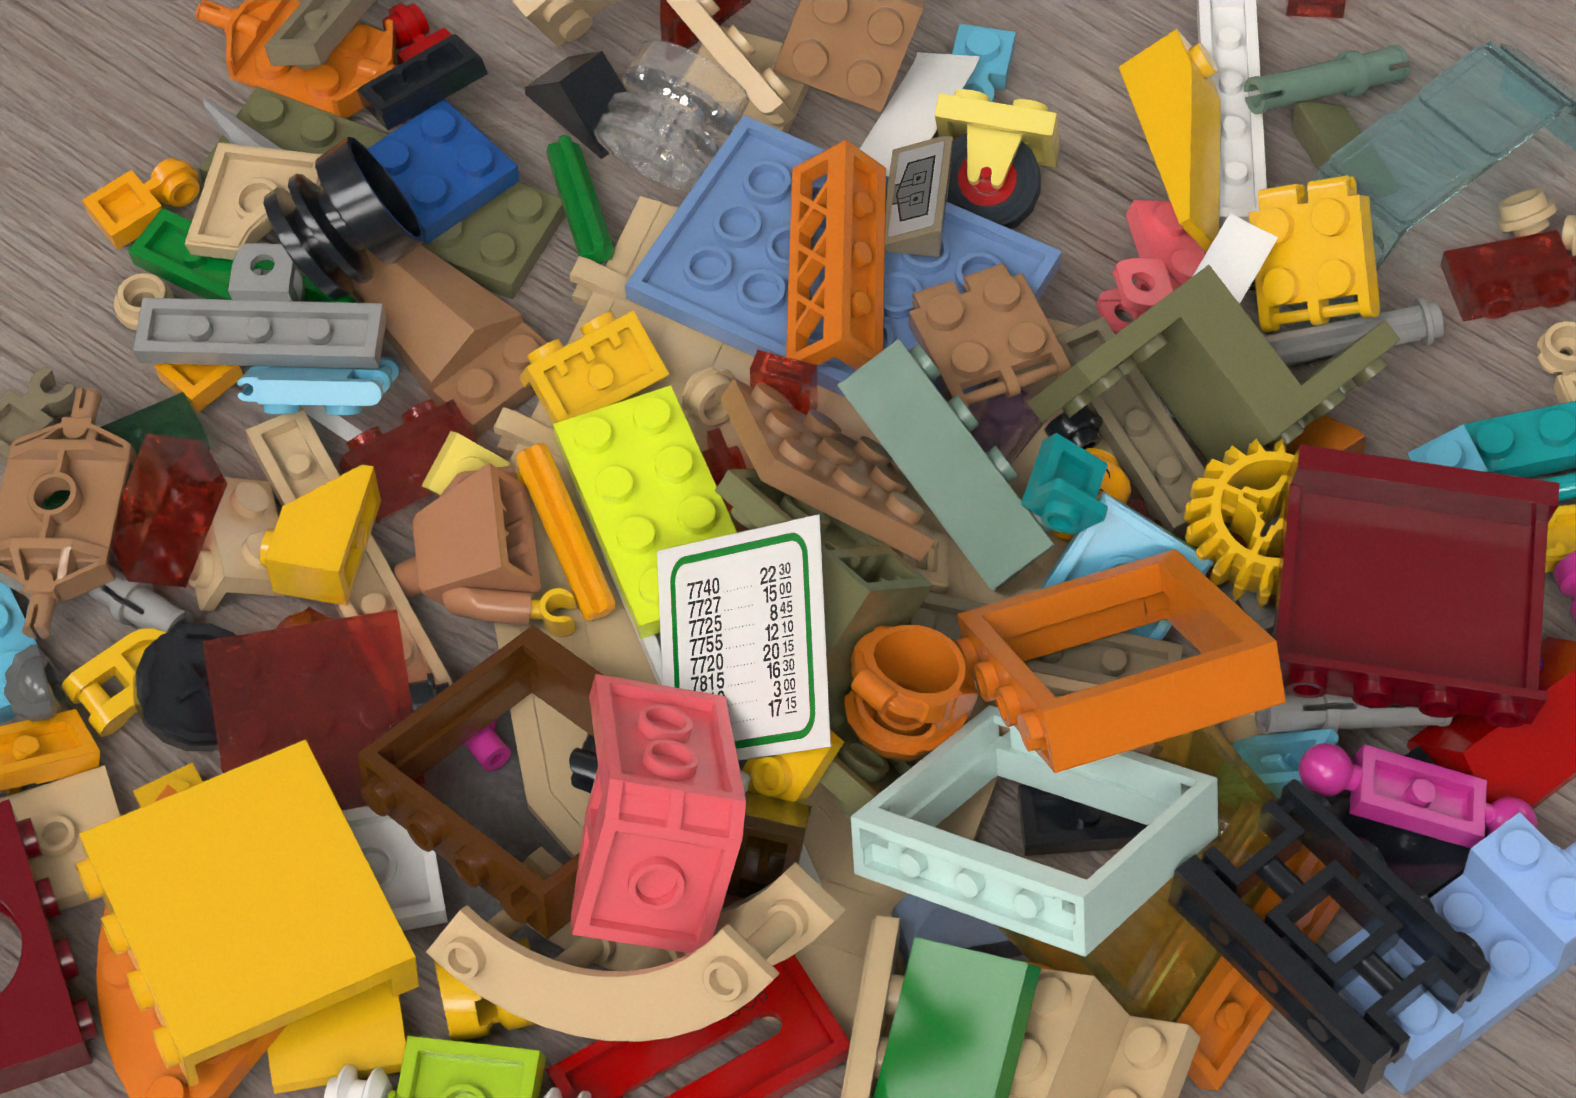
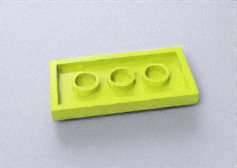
[553,385,737,639]

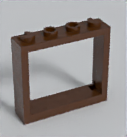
[358,625,603,939]

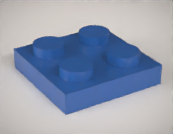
[368,99,520,244]

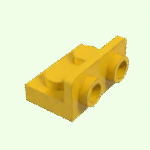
[519,310,670,424]

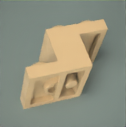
[1009,968,1201,1098]

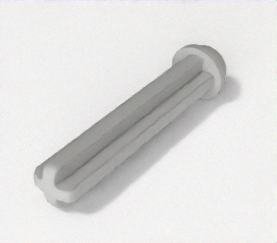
[1264,298,1444,367]

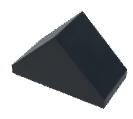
[524,51,645,159]

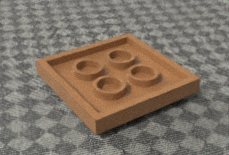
[720,378,935,561]

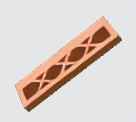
[786,140,886,375]

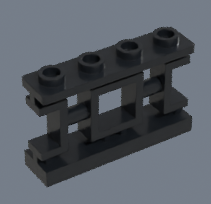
[1168,779,1491,1095]

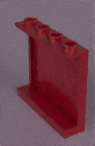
[1273,444,1560,728]

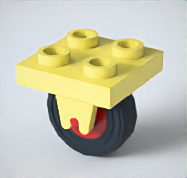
[934,89,1060,229]

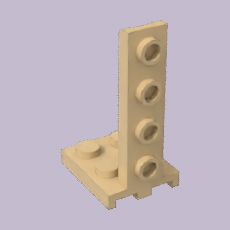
[512,0,796,127]

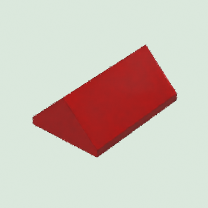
[1407,637,1576,809]

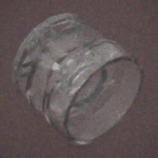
[594,39,750,192]

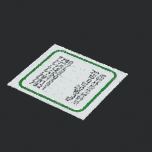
[657,514,831,761]

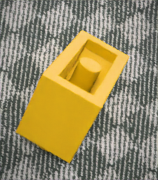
[260,465,381,606]

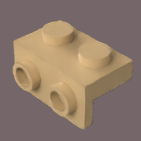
[176,475,285,611]

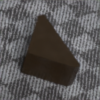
[726,791,812,898]

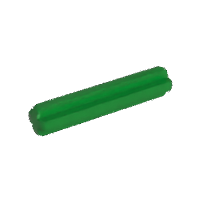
[546,135,614,265]

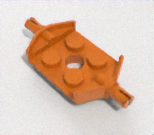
[195,0,397,119]

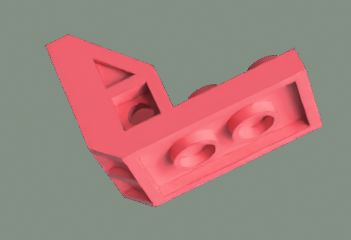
[570,674,746,953]

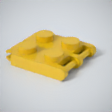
[1248,175,1380,333]

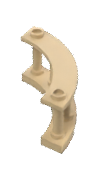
[426,847,846,1042]

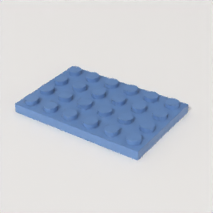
[625,115,1062,411]

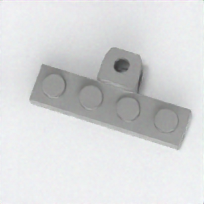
[133,243,387,369]

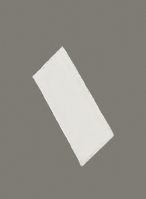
[860,52,979,177]

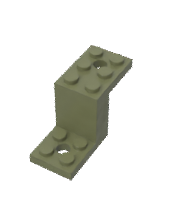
[1027,265,1401,462]
[715,469,934,818]

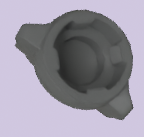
[4,644,66,722]

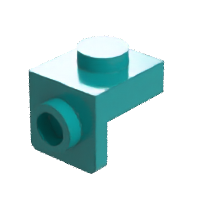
[1020,433,1108,535]

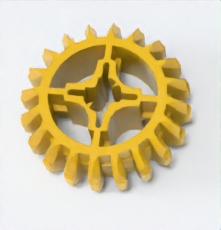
[1184,438,1295,608]

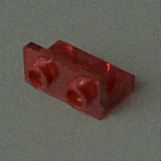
[1440,230,1576,322]
[338,399,479,524]

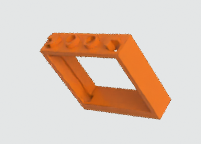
[954,549,1286,773]

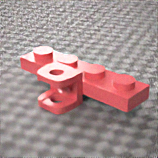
[1096,200,1206,334]

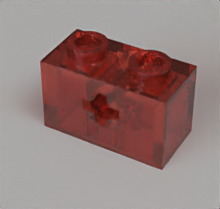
[111,434,228,588]

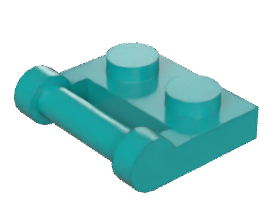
[1459,401,1576,501]

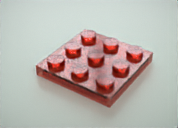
[203,609,427,811]

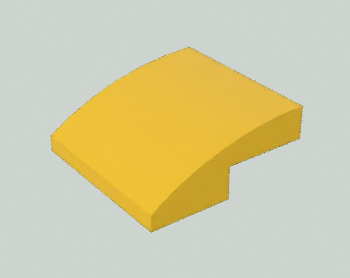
[267,982,407,1094]

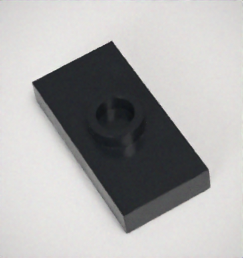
[357,34,488,131]

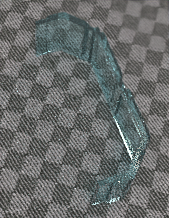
[1306,41,1576,320]

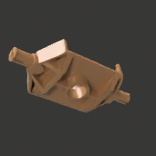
[0,387,140,639]

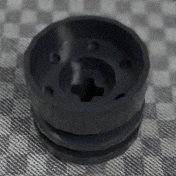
[263,137,424,301]

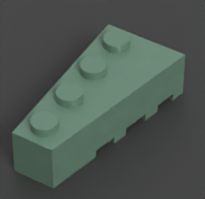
[837,339,1055,592]

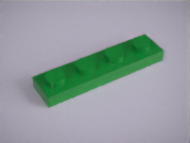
[128,208,356,303]

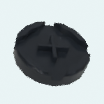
[133,623,264,752]

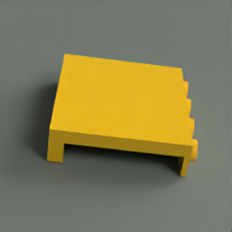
[75,739,419,1087]

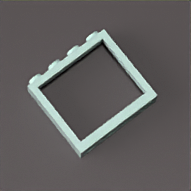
[851,705,1218,957]

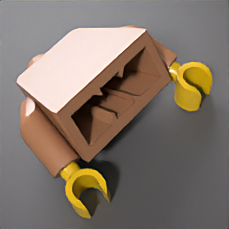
[394,463,577,637]

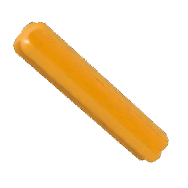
[516,443,615,621]

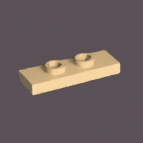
[841,915,904,1098]

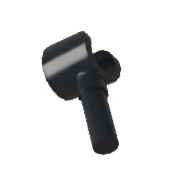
[569,733,598,793]

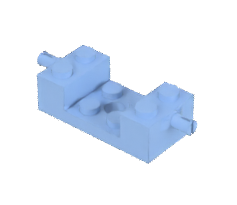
[1327,812,1576,1095]

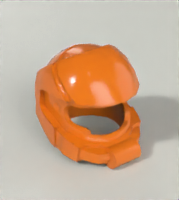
[844,625,979,762]

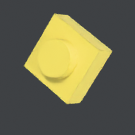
[422,431,510,496]

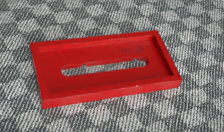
[546,954,850,1098]

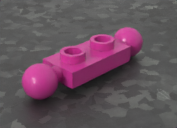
[1299,743,1537,848]

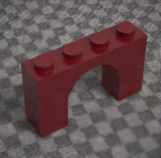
[0,799,98,1094]

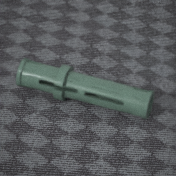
[1244,44,1410,115]

